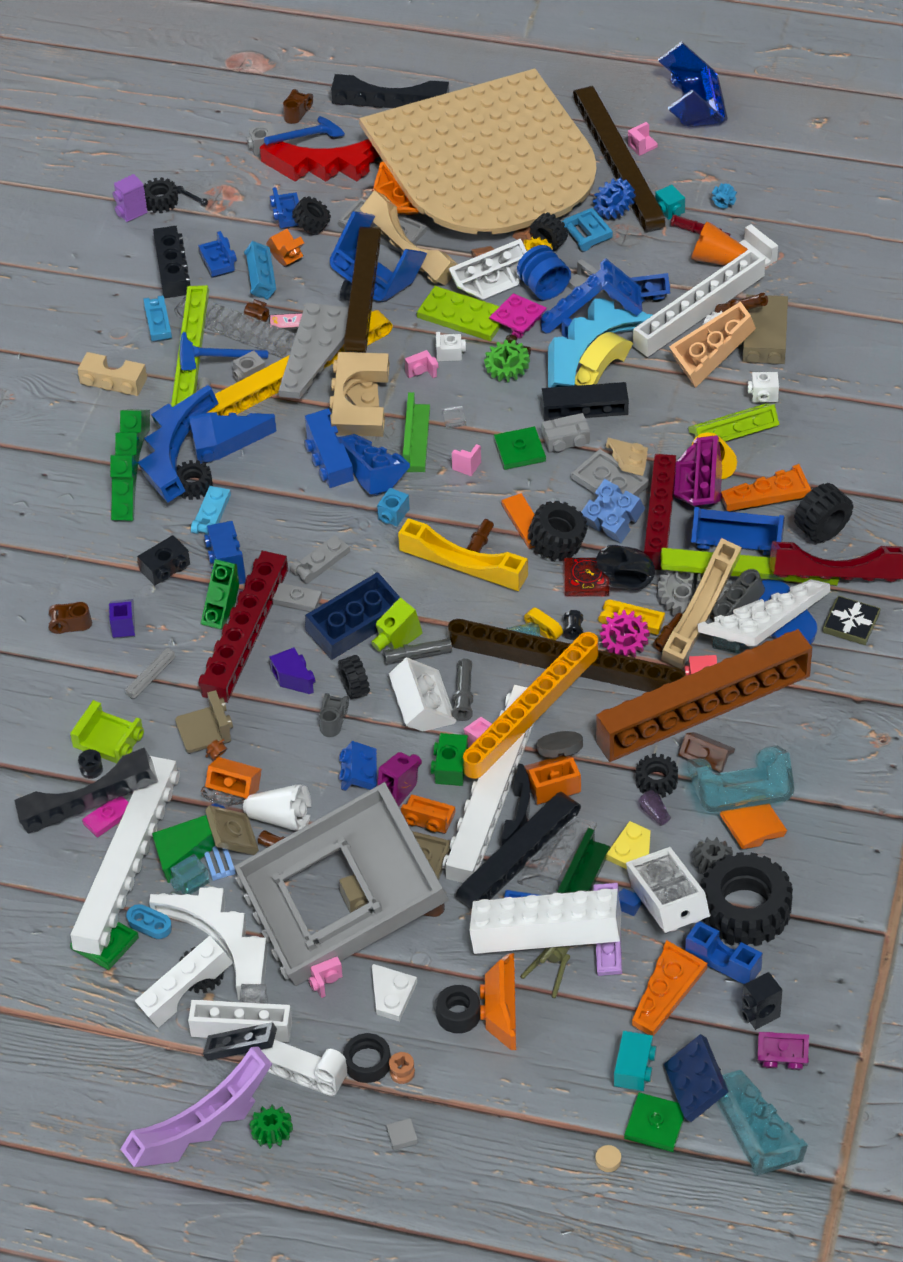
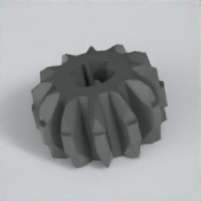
[693,837,733,874]

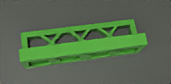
[403,392,430,472]

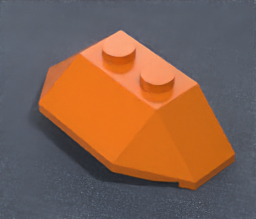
[373,161,420,215]
[480,953,516,1050]

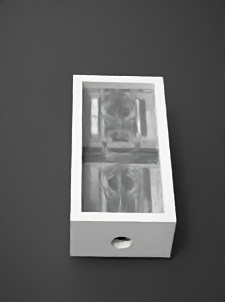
[626,847,710,933]

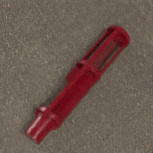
[671,215,731,236]

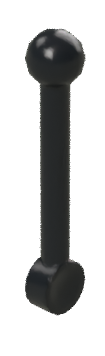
[177,186,208,206]

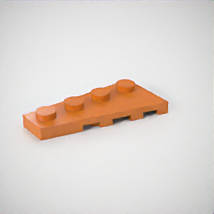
[721,464,811,511]
[632,940,708,1037]

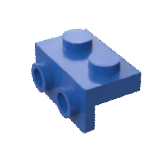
[270,187,299,228]
[198,231,237,277]
[339,741,377,791]

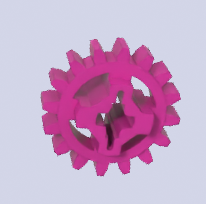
[600,610,650,657]

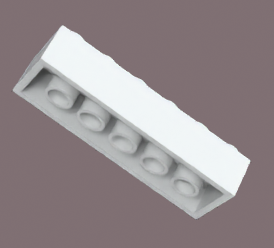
[469,889,621,954]

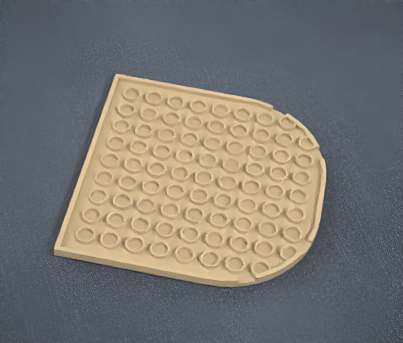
[359,69,596,234]

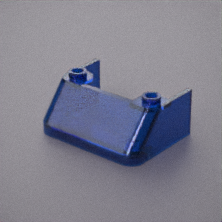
[658,42,728,127]

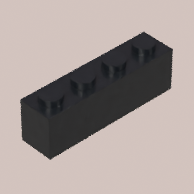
[542,382,629,421]

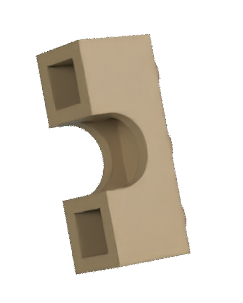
[78,352,147,396]

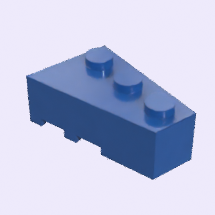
[204,521,246,584]

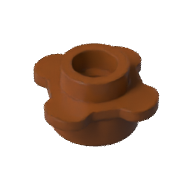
[206,739,228,760]

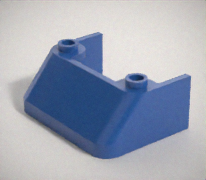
[330,211,427,301]
[691,507,785,555]

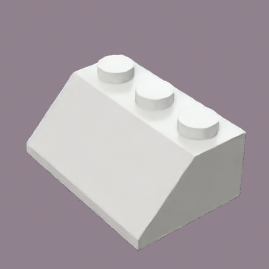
[389,657,457,732]

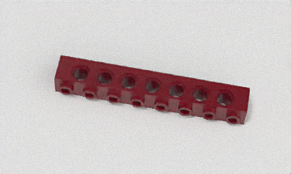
[198,550,288,703]

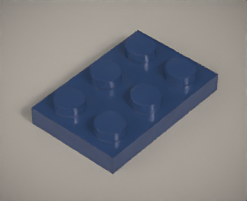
[664,1034,729,1122]

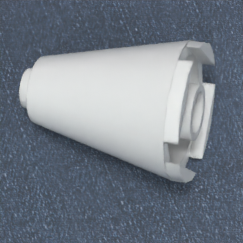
[243,784,311,831]

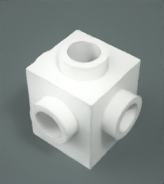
[748,372,779,402]

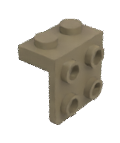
[175,690,233,753]

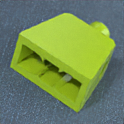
[371,598,423,652]

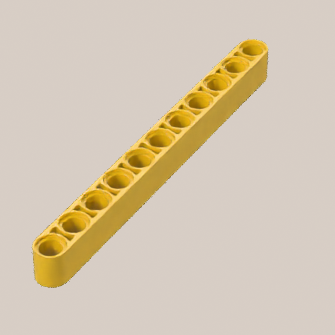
[207,310,393,416]

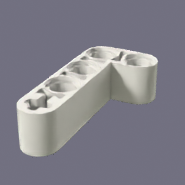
[261,1039,347,1096]

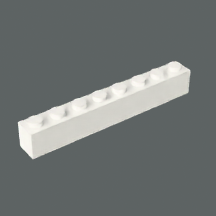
[633,248,766,357]

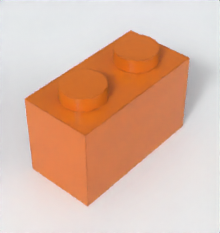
[205,757,262,799]

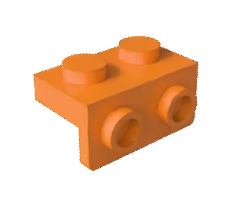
[401,794,456,834]

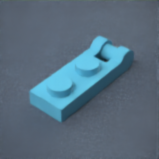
[191,486,231,535]

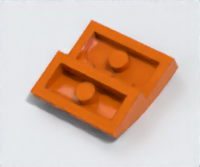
[719,796,787,849]

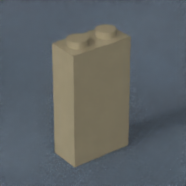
[743,294,788,364]

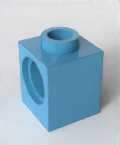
[377,488,410,527]

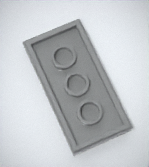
[338,198,427,253]

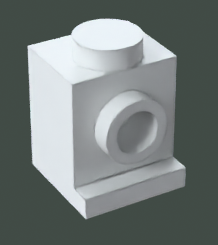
[436,332,466,361]

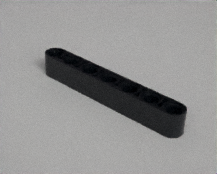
[456,792,581,909]

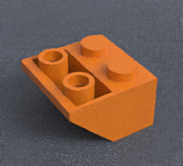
[524,755,581,805]

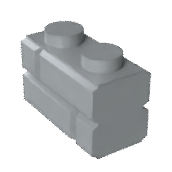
[542,413,590,452]

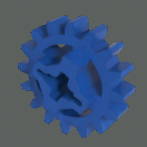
[593,178,636,220]

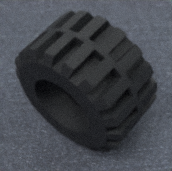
[794,483,854,543]
[528,501,588,560]

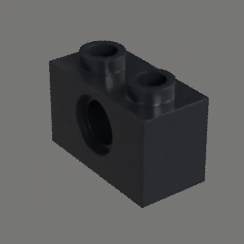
[137,535,190,586]
[741,972,783,1030]

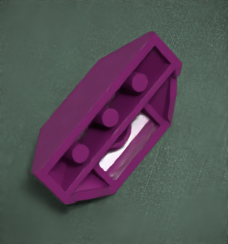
[674,435,722,506]

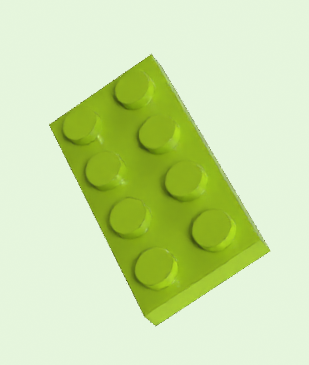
[417,286,502,342]

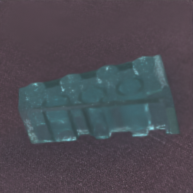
[718,1070,808,1176]

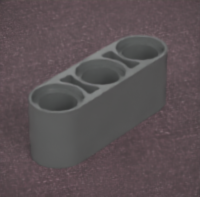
[713,569,765,617]

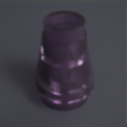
[638,790,671,826]

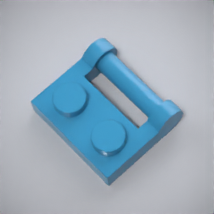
[562,208,613,251]

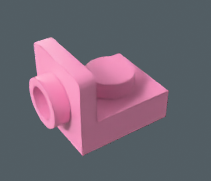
[405,350,439,378]
[308,956,343,998]

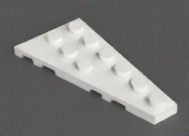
[698,579,830,646]

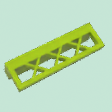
[688,403,780,442]

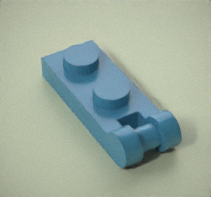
[143,295,172,341]

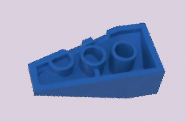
[189,412,277,464]
[337,434,410,495]

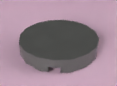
[537,731,583,758]

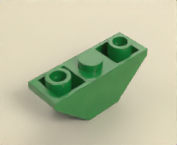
[200,559,239,629]

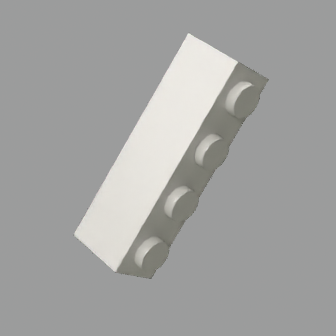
[188,1000,292,1042]

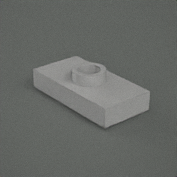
[273,583,322,612]

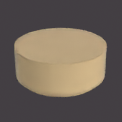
[596,1145,621,1172]

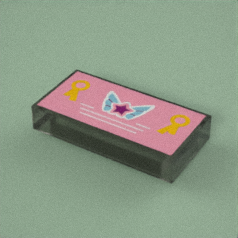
[269,313,303,334]

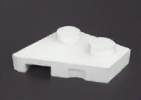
[372,964,417,1022]

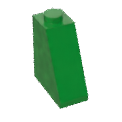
[152,815,216,883]

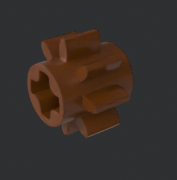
[244,299,270,326]

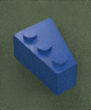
[304,408,354,488]

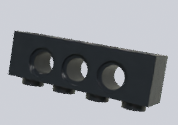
[153,225,191,298]

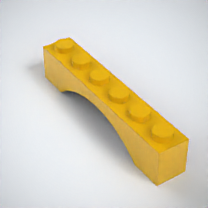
[398,518,528,591]

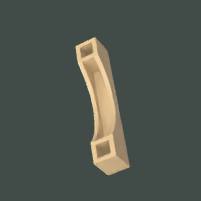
[360,190,458,286]
[661,538,742,669]

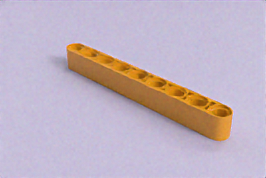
[463,632,598,779]

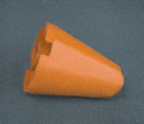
[691,221,748,265]

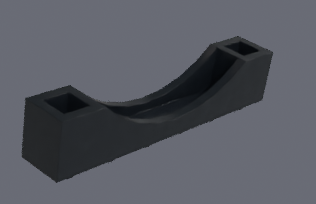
[331,74,450,108]
[14,748,158,834]

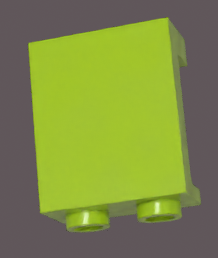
[70,700,144,764]

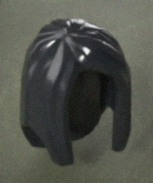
[596,545,655,590]

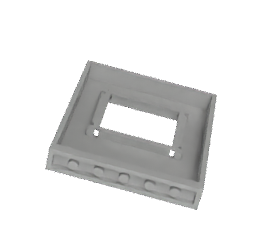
[234,782,449,986]

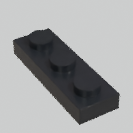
[203,1022,277,1061]

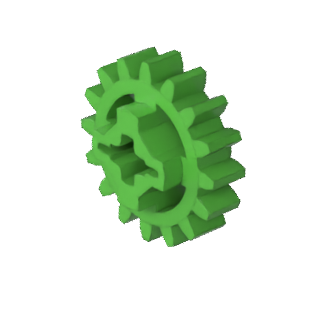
[484,340,530,382]

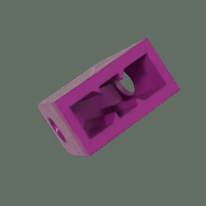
[378,752,422,806]

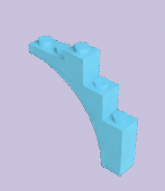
[548,298,653,388]

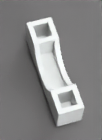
[135,936,233,1028]

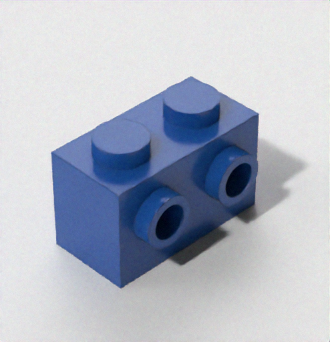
[631,273,671,301]

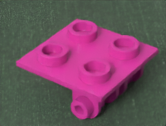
[489,293,547,339]

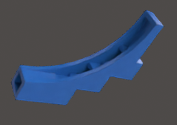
[137,385,219,503]

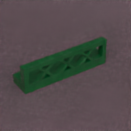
[556,828,610,894]

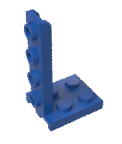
[541,258,642,333]

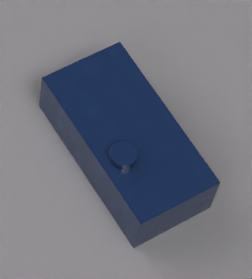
[305,572,401,660]

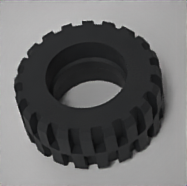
[700,852,793,946]

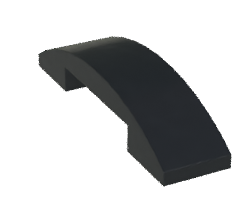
[501,763,530,845]

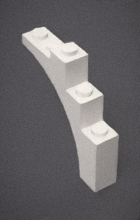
[149,887,268,1000]

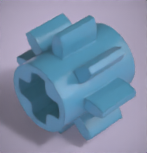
[712,183,737,208]

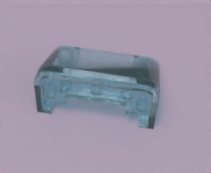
[687,745,794,812]

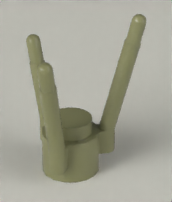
[521,946,570,998]

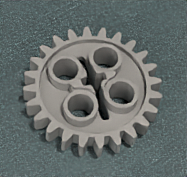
[658,570,730,619]

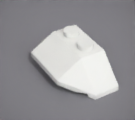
[449,239,527,300]

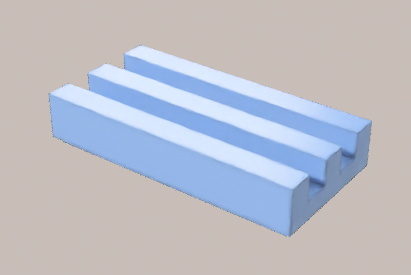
[204,846,236,881]

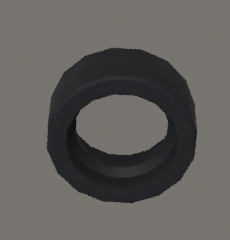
[343,1033,391,1083]

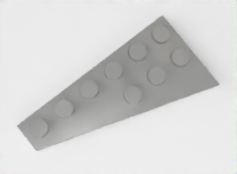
[279,303,349,399]

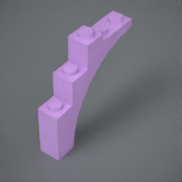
[120,1047,272,1167]

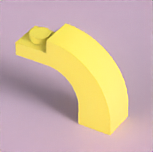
[575,332,633,386]

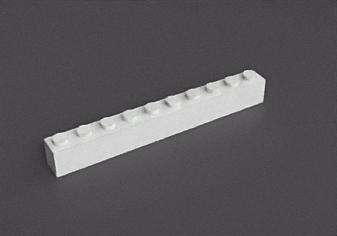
[443,685,535,883]
[70,756,180,955]

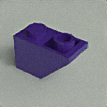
[109,599,135,638]
[269,647,316,694]

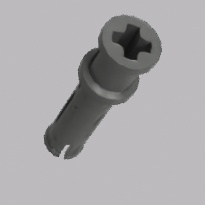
[452,658,473,721]

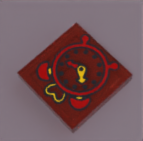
[565,558,609,596]

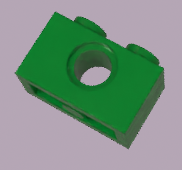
[431,733,468,786]

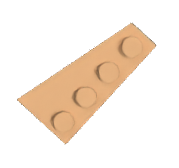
[669,302,756,388]

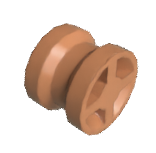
[389,1052,415,1084]

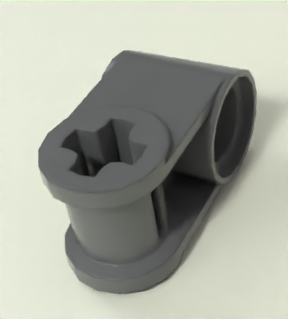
[319,693,349,737]

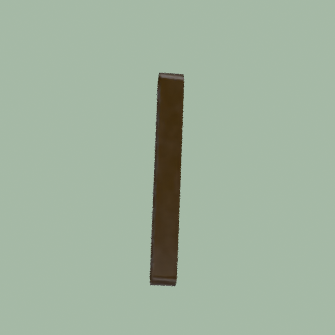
[344,227,381,352]

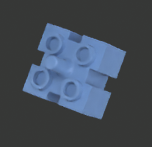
[582,479,645,544]

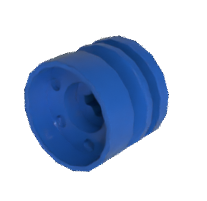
[517,245,571,300]

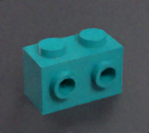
[614,1031,657,1091]

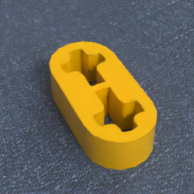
[524,607,563,640]

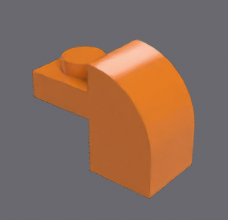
[266,228,304,266]

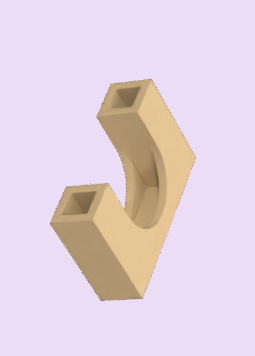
[330,352,390,437]

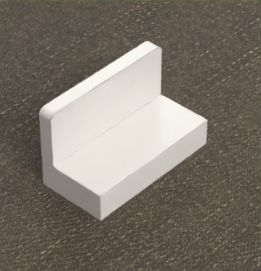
[739,224,778,267]

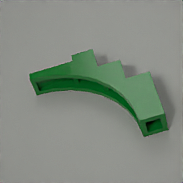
[110,409,150,521]

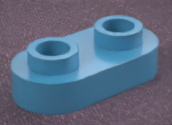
[126,904,172,939]

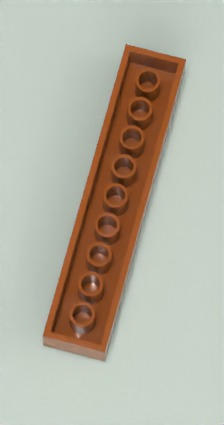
[596,629,812,762]

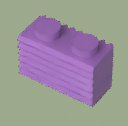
[112,174,147,222]

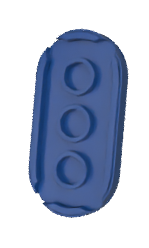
[759,580,817,645]

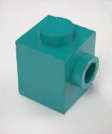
[655,184,685,220]

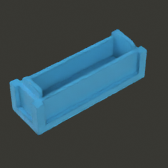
[244,241,276,300]

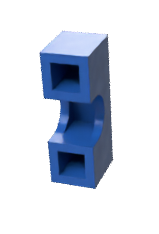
[685,921,763,984]

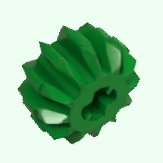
[249,1104,293,1149]

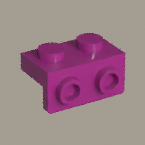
[757,1032,809,1070]

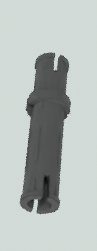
[383,638,452,664]

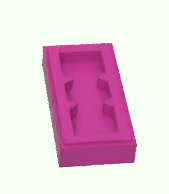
[82,796,129,838]

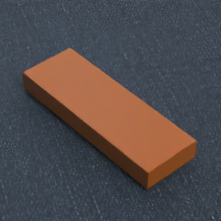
[502,493,535,549]

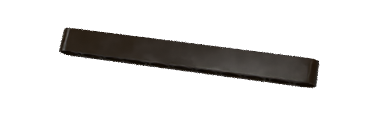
[573,86,666,232]
[448,619,686,692]

